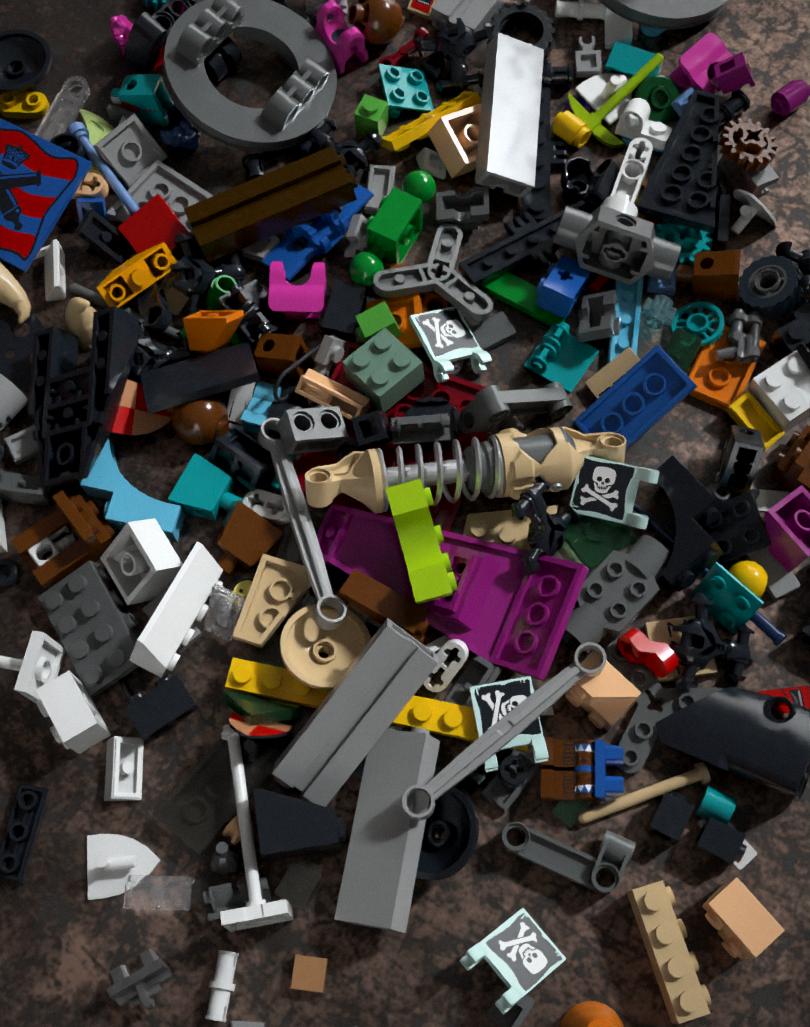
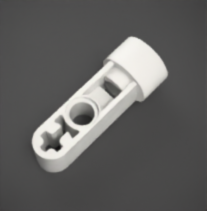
[601,138,653,217]

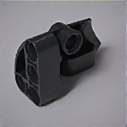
[655,687,810,802]

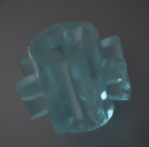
[640,294,677,329]

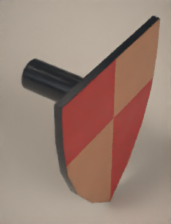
[111,380,172,436]
[228,713,293,762]

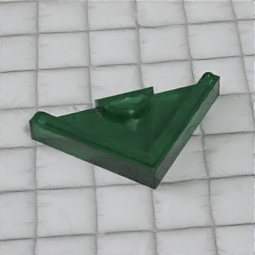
[222,690,301,726]

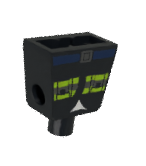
[719,425,765,493]

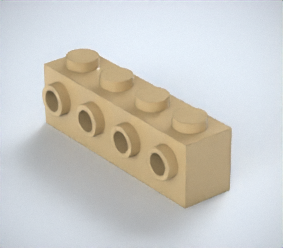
[627,880,712,1024]

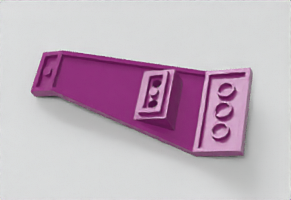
[317,503,589,682]

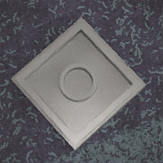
[93,114,168,189]

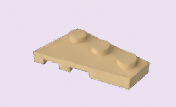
[463,505,558,551]
[232,554,311,648]

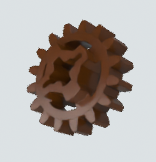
[718,118,778,171]

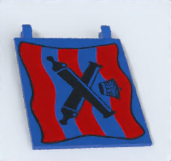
[0,118,93,272]

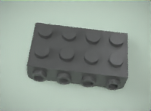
[38,561,141,697]

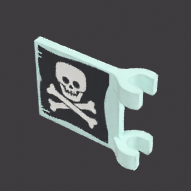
[409,306,492,383]
[570,455,660,530]
[469,676,549,773]
[460,908,566,1015]

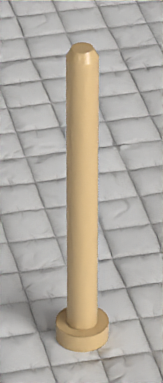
[577,761,711,824]

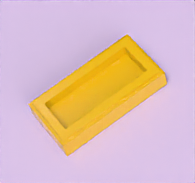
[725,391,785,452]

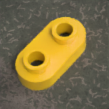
[0,91,50,119]

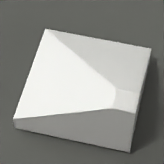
[416,147,446,180]

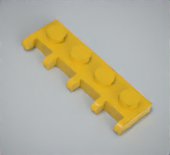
[382,91,482,152]

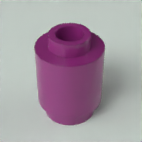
[771,79,810,116]

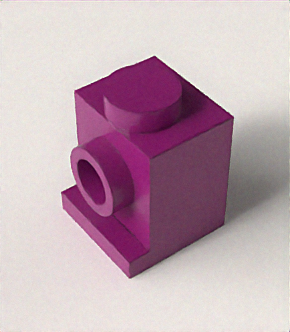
[712,51,755,95]

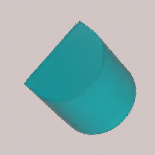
[694,785,737,825]

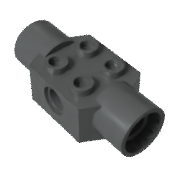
[553,205,681,285]
[562,535,671,656]

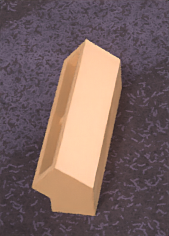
[295,368,371,420]

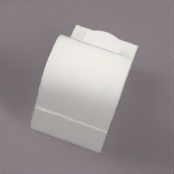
[615,98,673,150]

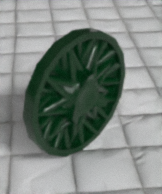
[635,74,681,123]

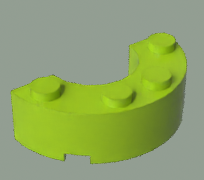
[385,478,458,605]

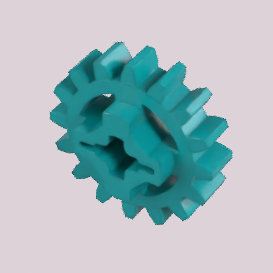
[655,220,713,267]

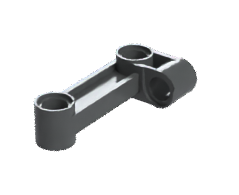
[458,382,573,434]
[500,822,636,895]

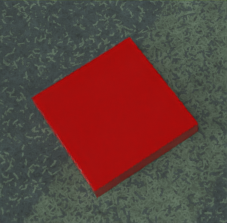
[118,193,193,254]

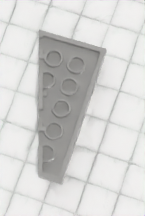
[106,159,280,263]

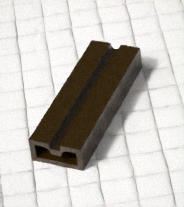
[184,145,358,263]

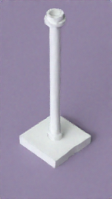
[0,630,66,703]
[220,724,294,932]

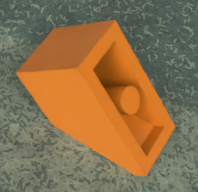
[183,310,244,354]

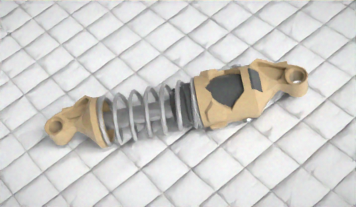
[305,426,626,513]

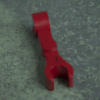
[378,27,430,70]

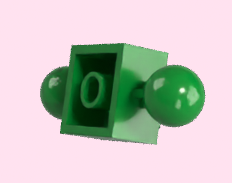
[349,170,436,287]

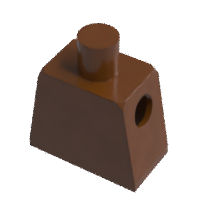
[676,250,741,302]
[249,333,314,383]
[213,500,284,575]

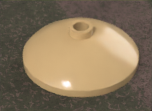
[280,604,371,690]

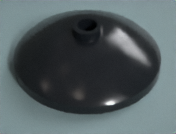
[0,29,52,93]
[416,787,479,881]

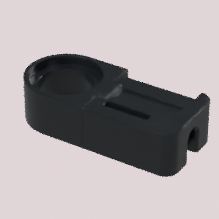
[581,158,620,208]

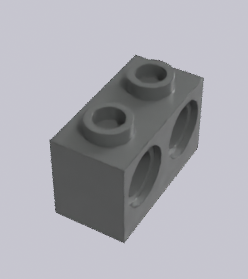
[277,405,348,454]

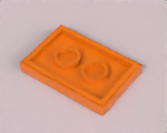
[688,325,766,410]

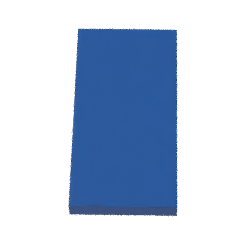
[573,344,698,451]

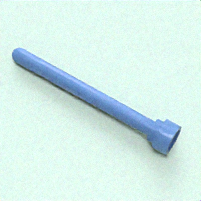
[66,122,139,215]

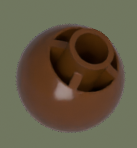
[348,0,404,45]
[166,394,229,445]

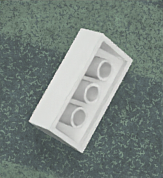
[129,542,223,678]

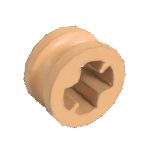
[222,815,253,845]

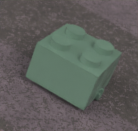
[342,328,425,412]

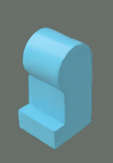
[240,380,282,436]

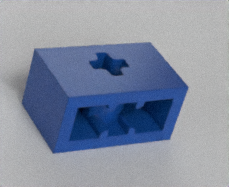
[536,255,591,319]

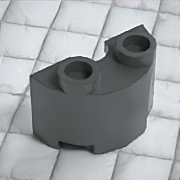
[436,186,489,231]
[575,290,621,343]

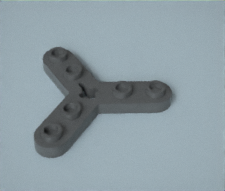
[372,223,493,322]
[605,639,724,775]

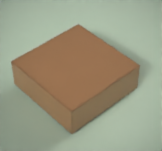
[290,954,328,993]

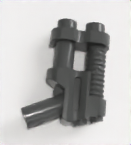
[714,309,763,364]

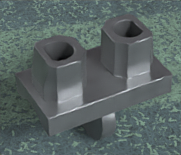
[106,949,174,1011]

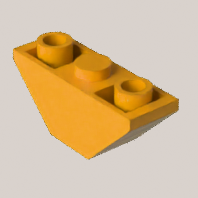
[96,242,177,308]

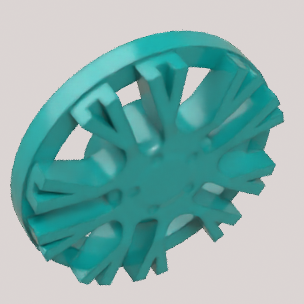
[671,302,724,349]

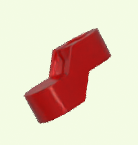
[617,628,679,678]

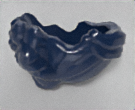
[159,104,202,150]

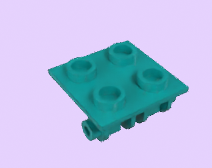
[378,64,434,118]
[524,322,600,394]
[690,562,764,635]

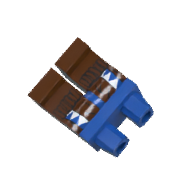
[541,737,624,802]

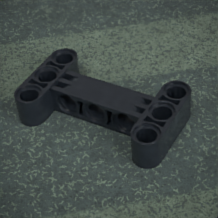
[123,0,204,74]

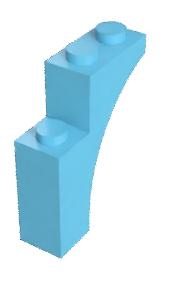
[79,437,185,542]

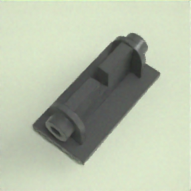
[391,413,451,445]
[203,875,272,921]

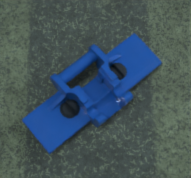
[261,184,374,281]

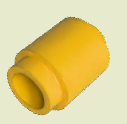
[552,110,591,148]

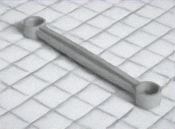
[258,418,347,630]
[402,642,606,820]

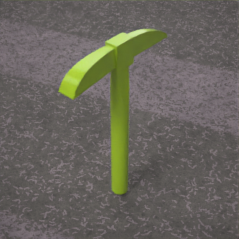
[568,53,664,148]

